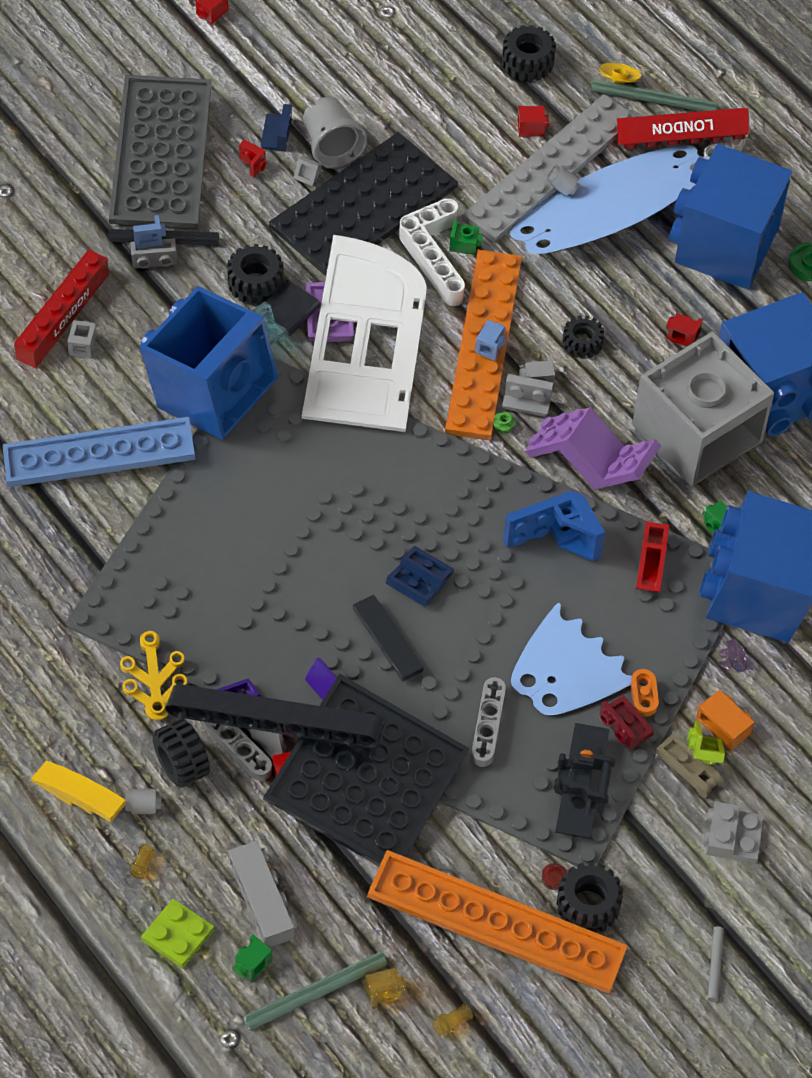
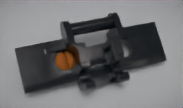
[553,723,616,839]

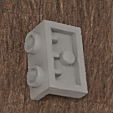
[502,374,553,417]

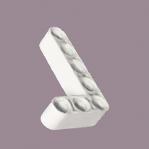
[399,199,465,306]

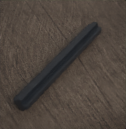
[109,229,220,245]

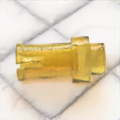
[433,1003,473,1035]

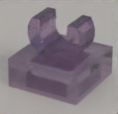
[718,639,747,673]

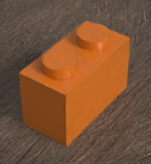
[696,689,755,751]

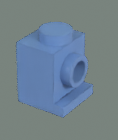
[475,320,506,361]

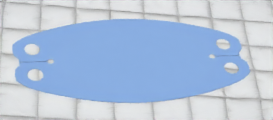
[510,145,709,254]

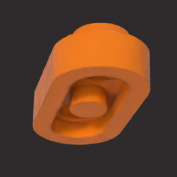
[631,669,659,717]

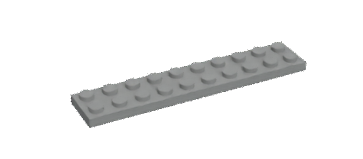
[462,94,637,243]

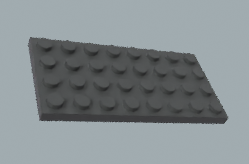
[109,75,212,229]

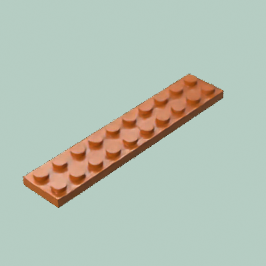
[445,249,522,441]
[367,850,628,994]

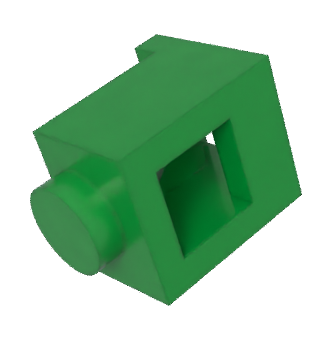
[449,220,483,255]
[702,500,727,533]
[232,934,272,982]

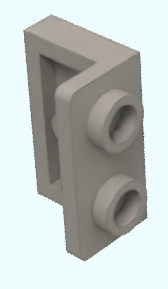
[130,238,178,269]

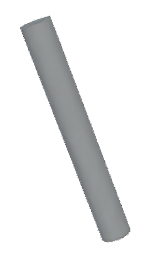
[708,927,724,1002]

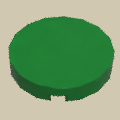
[788,242,812,282]

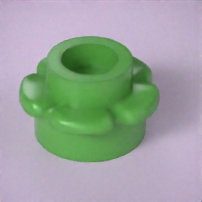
[493,412,516,434]

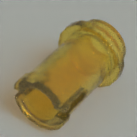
[129,844,156,879]

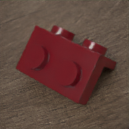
[600,695,654,750]

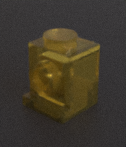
[365,968,406,1010]

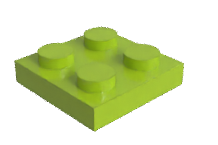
[141,899,214,969]

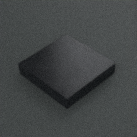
[257,280,321,336]

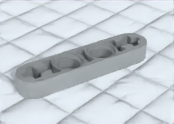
[471,677,506,767]
[201,721,272,781]

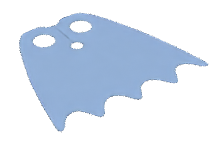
[511,603,632,715]

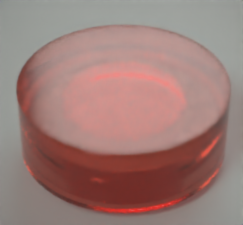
[541,863,567,890]

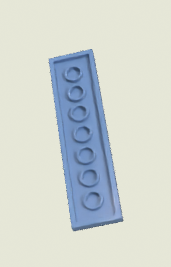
[3,417,196,487]

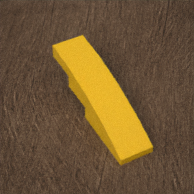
[31,760,126,823]

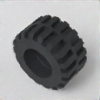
[501,25,556,82]
[227,244,284,305]
[153,718,210,788]
[556,862,623,933]

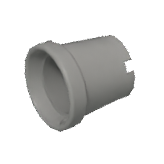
[303,97,367,169]

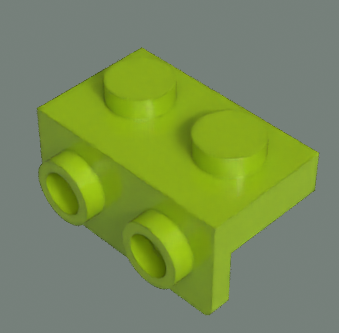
[687,720,725,765]

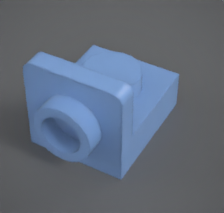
[133,215,166,249]

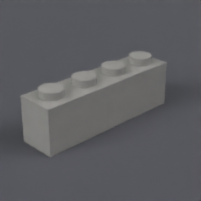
[228,840,297,948]

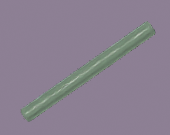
[592,79,718,111]
[243,952,387,1030]

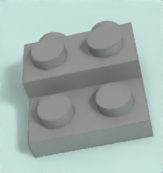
[703,801,763,864]

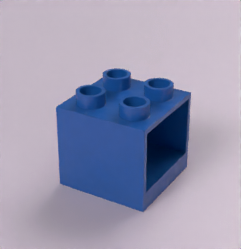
[669,143,793,290]
[140,286,278,440]
[719,292,812,436]
[699,491,812,643]

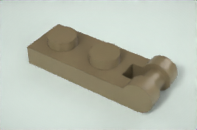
[655,733,724,798]

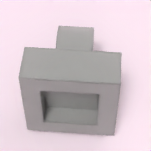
[293,156,321,186]

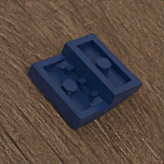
[386,546,454,607]

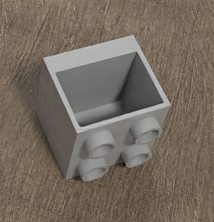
[632,331,774,487]

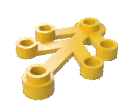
[120,631,187,721]

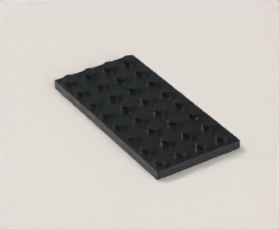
[269,132,458,276]

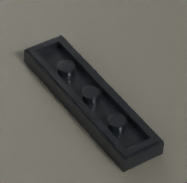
[353,594,424,682]

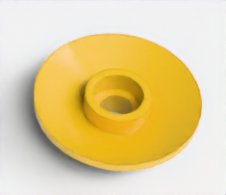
[599,63,641,85]

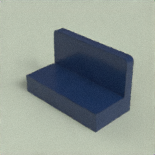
[261,104,292,152]

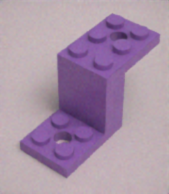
[525,407,661,489]

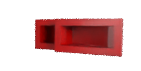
[636,521,669,593]

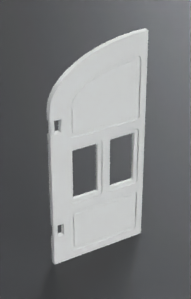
[302,235,426,432]

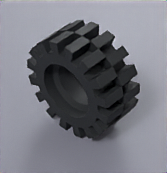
[562,315,604,359]

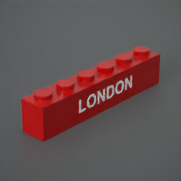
[617,108,750,149]
[14,249,109,369]

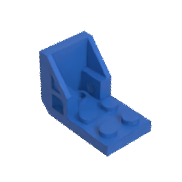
[503,491,605,561]

